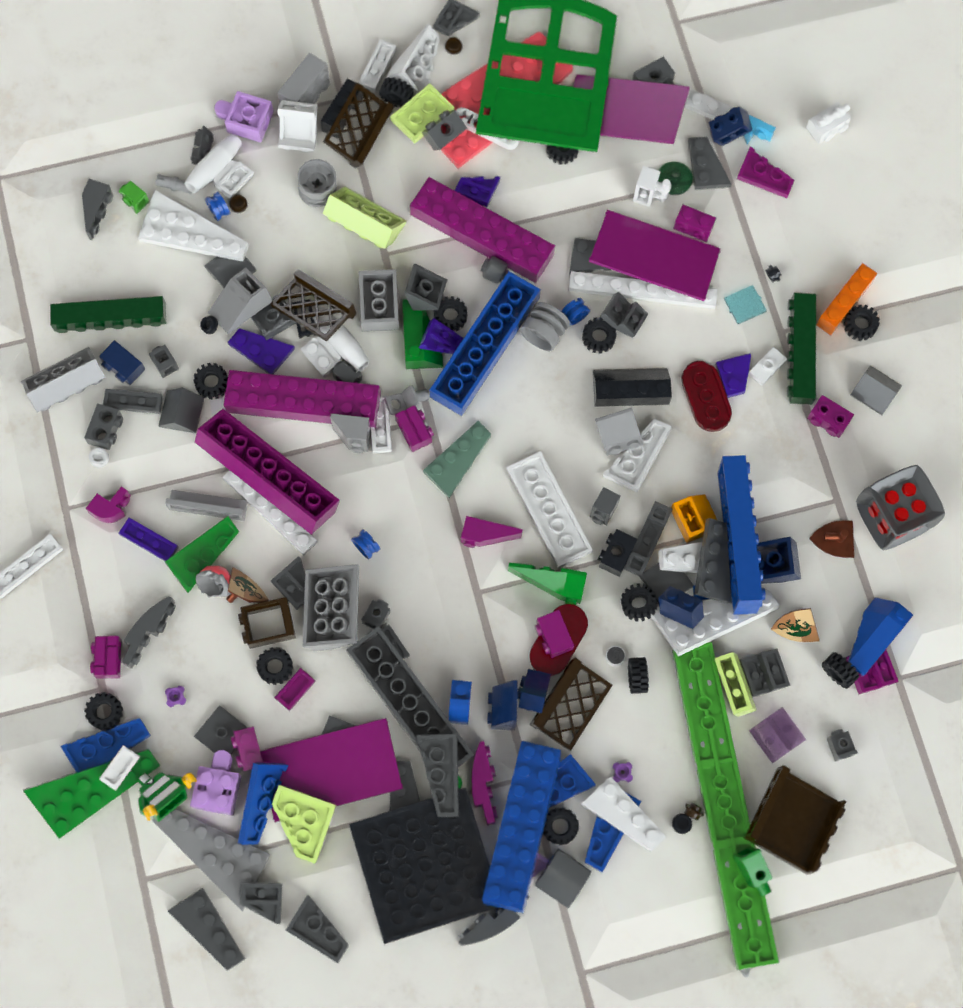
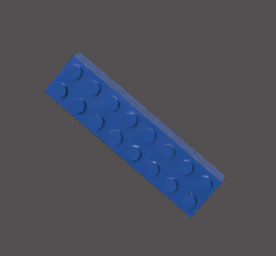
[430,271,541,416]
[717,455,766,615]
[482,741,561,913]

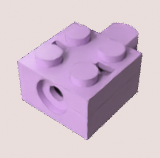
[215,91,273,143]
[190,750,242,816]

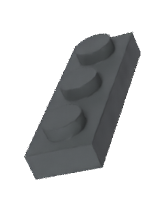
[103,389,163,414]

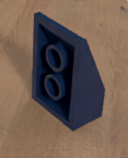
[757,537,801,584]
[487,680,518,730]

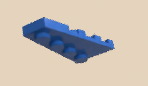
[60,718,151,772]
[549,754,596,808]
[238,763,288,845]

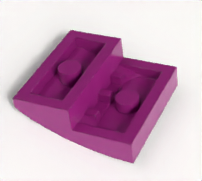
[845,649,899,695]

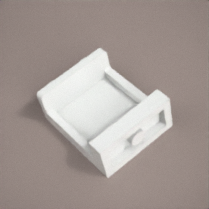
[278,100,317,152]

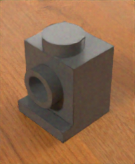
[149,345,179,378]
[332,361,363,383]
[361,599,390,629]
[827,729,858,762]

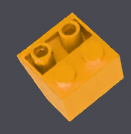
[671,494,717,544]

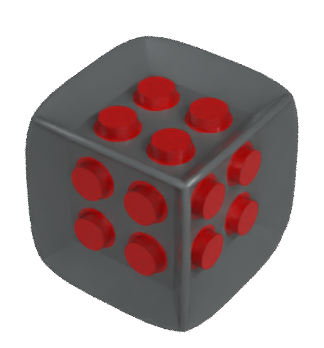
[856,465,945,551]

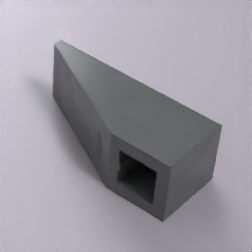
[82,179,113,240]

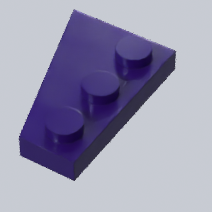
[228,328,295,374]

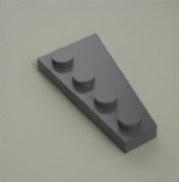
[416,734,459,817]

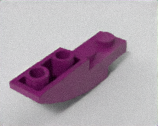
[472,741,498,826]

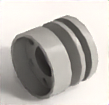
[298,159,336,207]
[520,302,570,351]

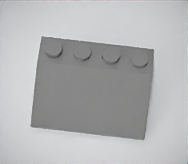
[303,564,359,651]

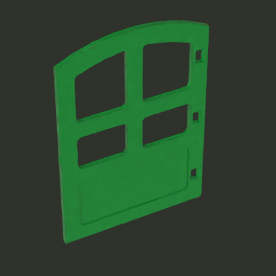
[476,0,617,152]

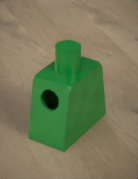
[732,847,773,896]

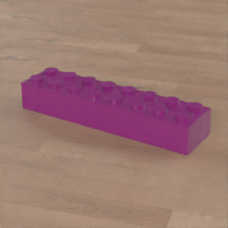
[410,177,555,283]
[223,370,381,429]
[194,409,340,535]

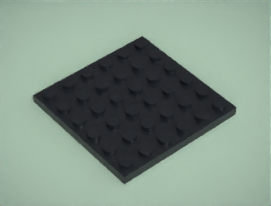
[349,787,499,944]

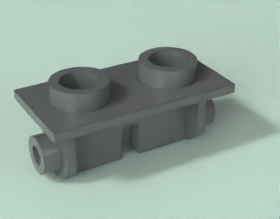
[190,126,214,165]

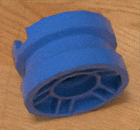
[205,191,231,221]
[561,298,590,326]
[351,529,381,559]

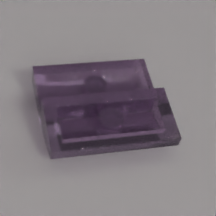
[749,707,807,764]

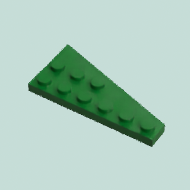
[23,749,160,839]

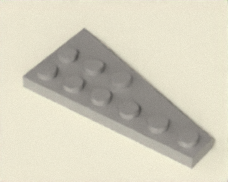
[152,809,270,911]

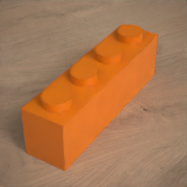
[816,263,878,335]

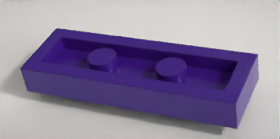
[118,518,179,561]

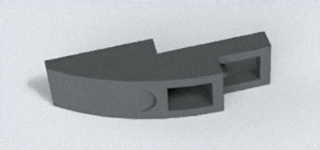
[122,597,176,669]
[458,895,530,946]

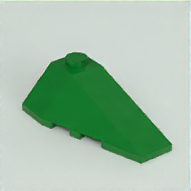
[402,299,443,370]
[508,563,587,605]

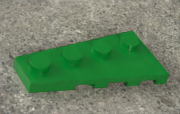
[165,516,240,593]

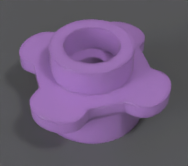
[165,686,186,707]
[613,762,633,782]

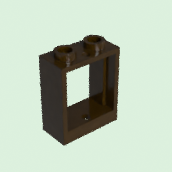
[238,597,296,649]

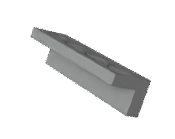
[165,490,248,521]

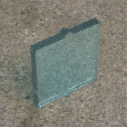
[724,285,767,324]

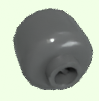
[480,256,509,284]

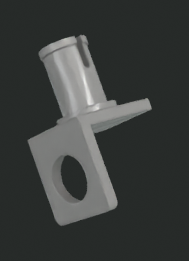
[384,386,430,415]

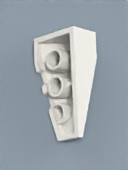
[387,24,440,96]

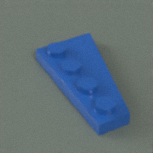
[584,792,641,873]

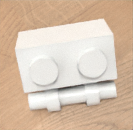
[806,102,851,144]
[633,166,671,207]

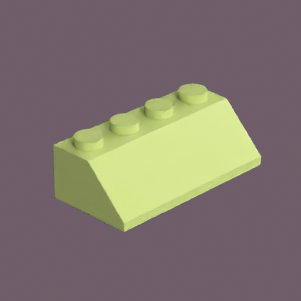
[323,187,407,249]

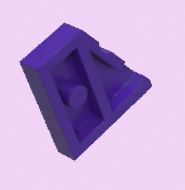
[454,176,500,207]
[419,318,463,354]
[715,353,751,398]

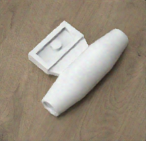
[185,134,254,199]
[300,308,370,378]

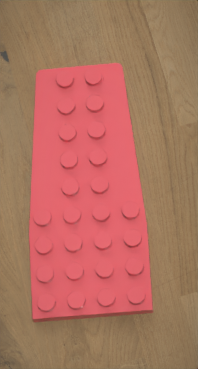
[440,32,573,169]

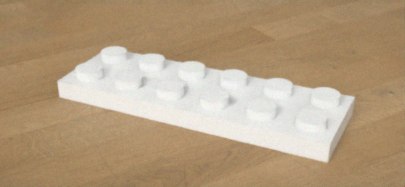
[506,451,593,569]

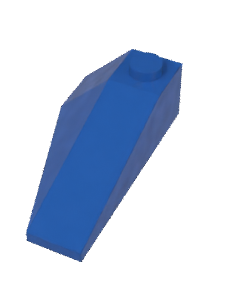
[848,597,914,676]

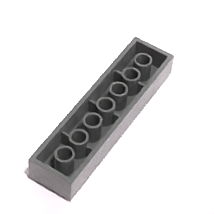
[346,626,474,767]

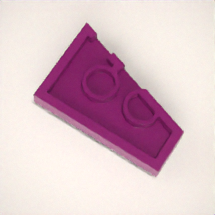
[737,146,795,198]

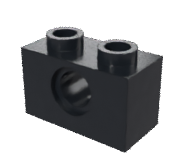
[598,529,637,577]

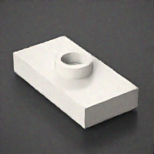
[748,347,787,386]
[99,745,140,790]

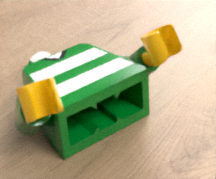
[138,772,197,823]

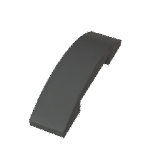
[624,501,672,577]

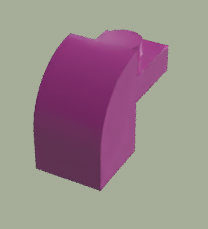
[85,486,131,523]

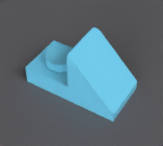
[743,114,776,145]

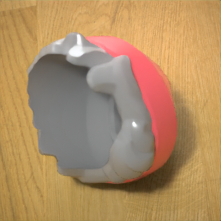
[196,566,231,598]

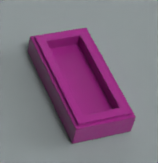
[274,668,316,711]

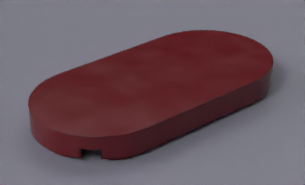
[681,361,732,432]
[529,604,588,676]

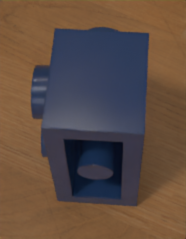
[708,107,753,146]
[99,340,145,385]
[659,586,704,629]
[517,669,551,713]

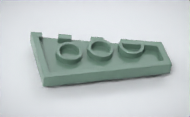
[423,421,491,499]

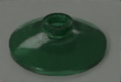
[658,162,693,195]

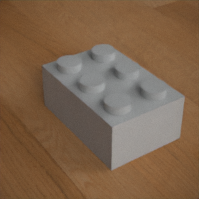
[278,53,330,104]
[359,269,399,332]

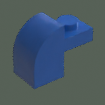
[448,680,472,725]

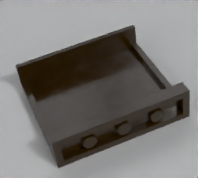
[744,765,846,875]

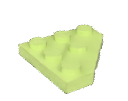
[272,785,336,864]

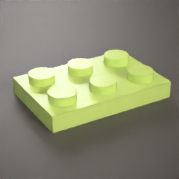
[390,84,454,144]

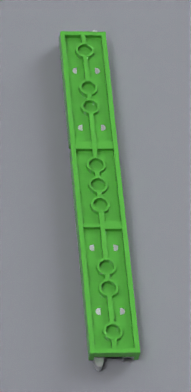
[672,642,779,977]

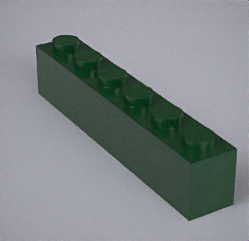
[787,293,816,405]
[50,296,166,333]

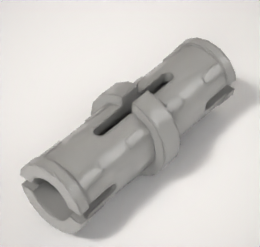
[156,174,193,194]

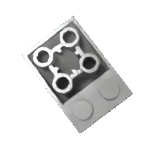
[208,268,273,334]

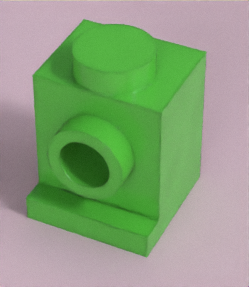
[119,180,149,214]

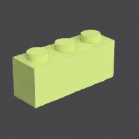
[714,652,757,717]

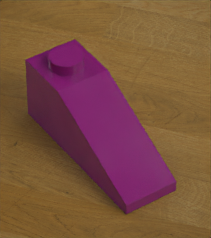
[461,516,523,548]

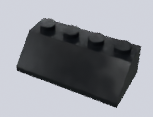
[593,368,672,407]

